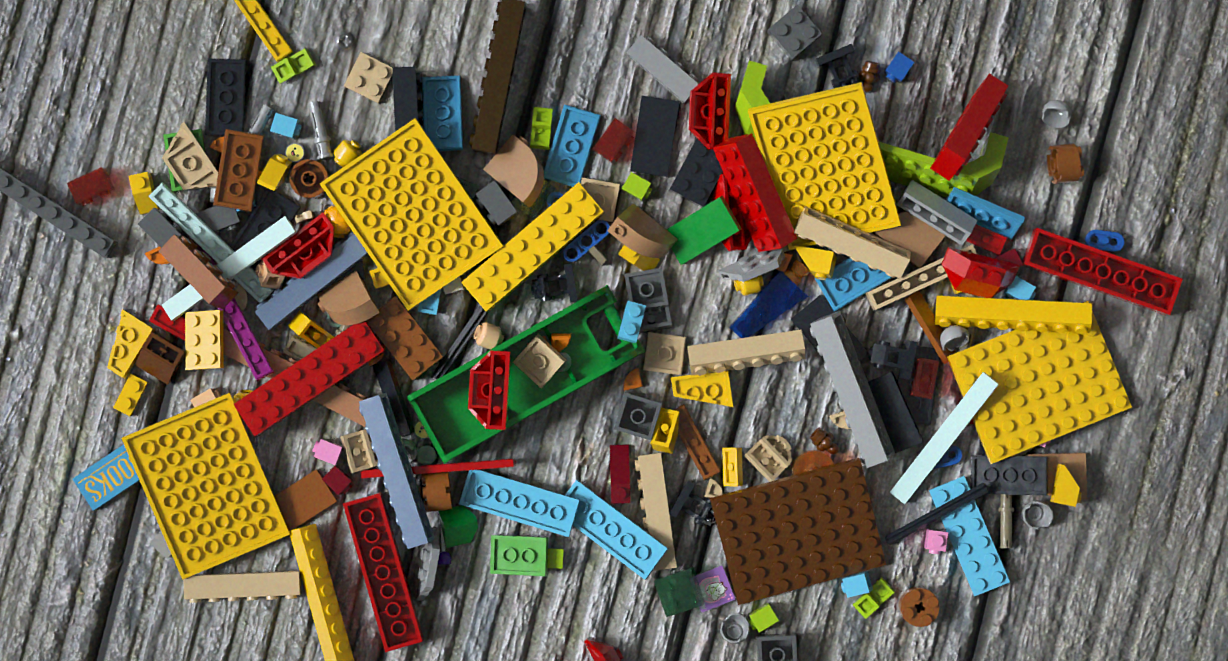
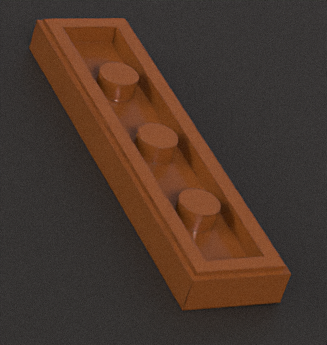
[905,290,957,364]
[674,404,721,480]

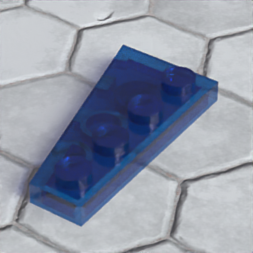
[729,271,809,338]

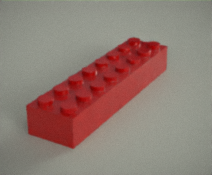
[1022,228,1183,316]
[233,321,386,437]
[343,492,424,652]

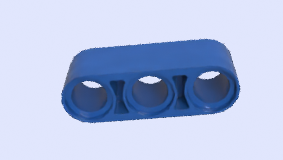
[563,220,610,263]

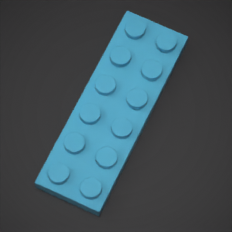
[459,469,580,537]
[929,475,1010,596]
[566,480,669,580]

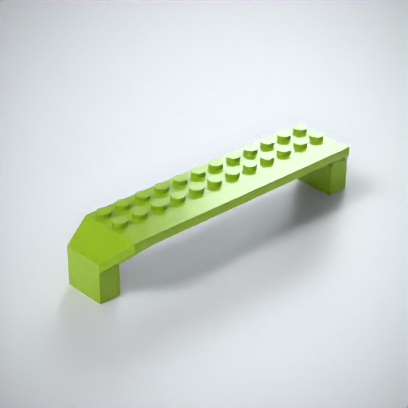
[735,60,1009,198]

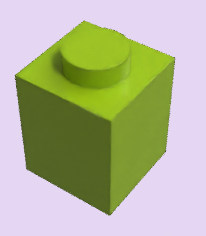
[622,172,652,201]
[748,603,779,632]

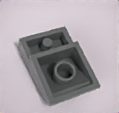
[624,268,672,334]

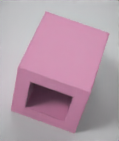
[312,439,343,465]

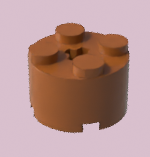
[1047,143,1084,184]
[289,159,330,199]
[421,472,452,512]
[898,586,939,627]

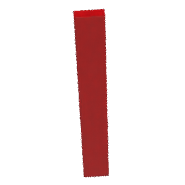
[361,458,516,478]

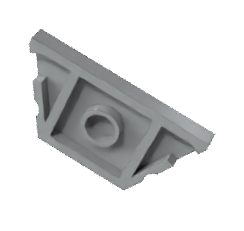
[718,245,789,282]
[416,527,440,601]

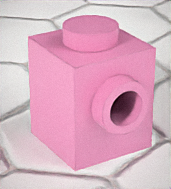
[924,529,948,554]

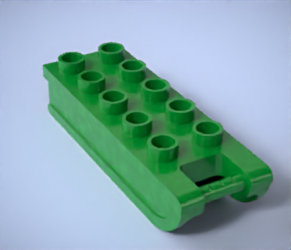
[407,285,645,464]

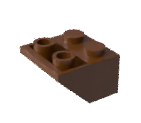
[135,332,186,385]

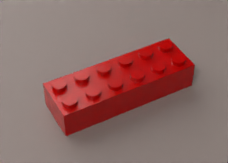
[930,73,1009,181]
[713,133,798,252]

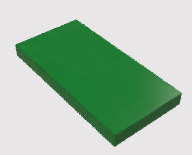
[666,196,742,265]

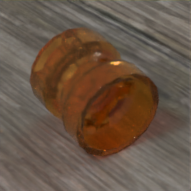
[784,260,810,286]

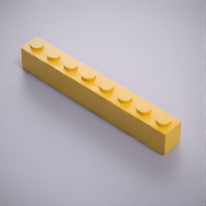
[935,296,1092,334]
[289,523,354,661]

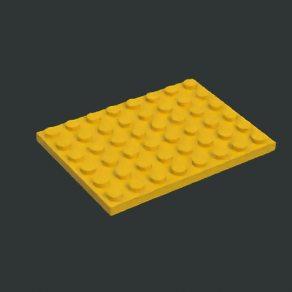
[748,82,901,250]
[320,118,504,310]
[947,301,1132,464]
[121,392,290,580]

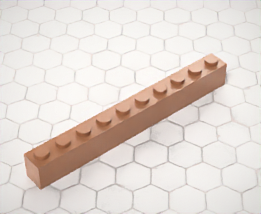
[223,323,367,427]

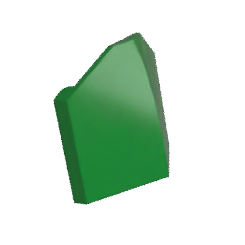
[438,505,478,548]

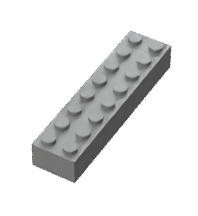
[810,311,895,468]

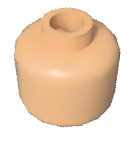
[474,322,504,350]

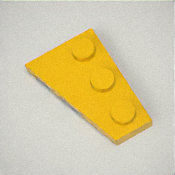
[671,370,733,407]

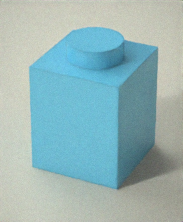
[270,113,301,139]
[1004,276,1036,300]
[841,571,873,598]

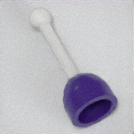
[437,520,452,565]

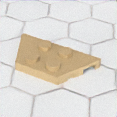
[162,122,218,190]

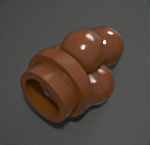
[859,61,881,93]
[810,427,839,455]

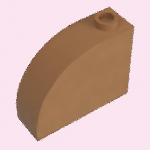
[483,135,544,208]
[607,203,678,258]
[872,212,946,268]
[317,271,380,325]
[1025,453,1087,503]

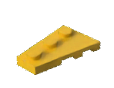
[107,309,155,378]

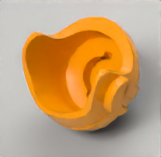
[324,206,351,238]

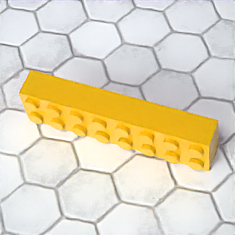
[461,182,605,312]

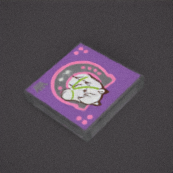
[687,564,737,614]

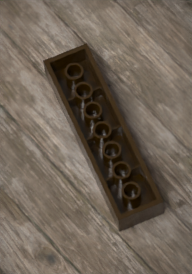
[469,0,527,156]

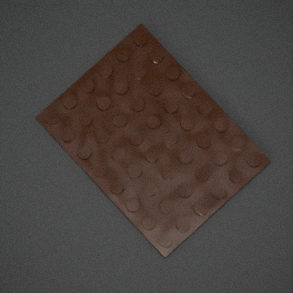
[710,458,886,605]

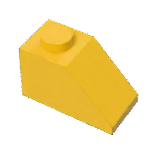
[257,154,292,191]
[129,172,159,215]
[618,245,660,271]
[796,246,837,280]
[288,311,334,348]
[650,408,680,454]
[1050,464,1082,507]

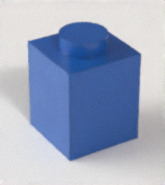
[884,51,914,83]

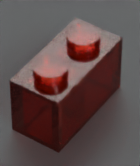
[592,118,634,163]
[67,167,115,206]
[911,358,939,399]

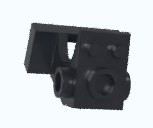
[815,43,860,88]
[531,263,578,303]
[868,340,918,380]
[669,480,716,527]

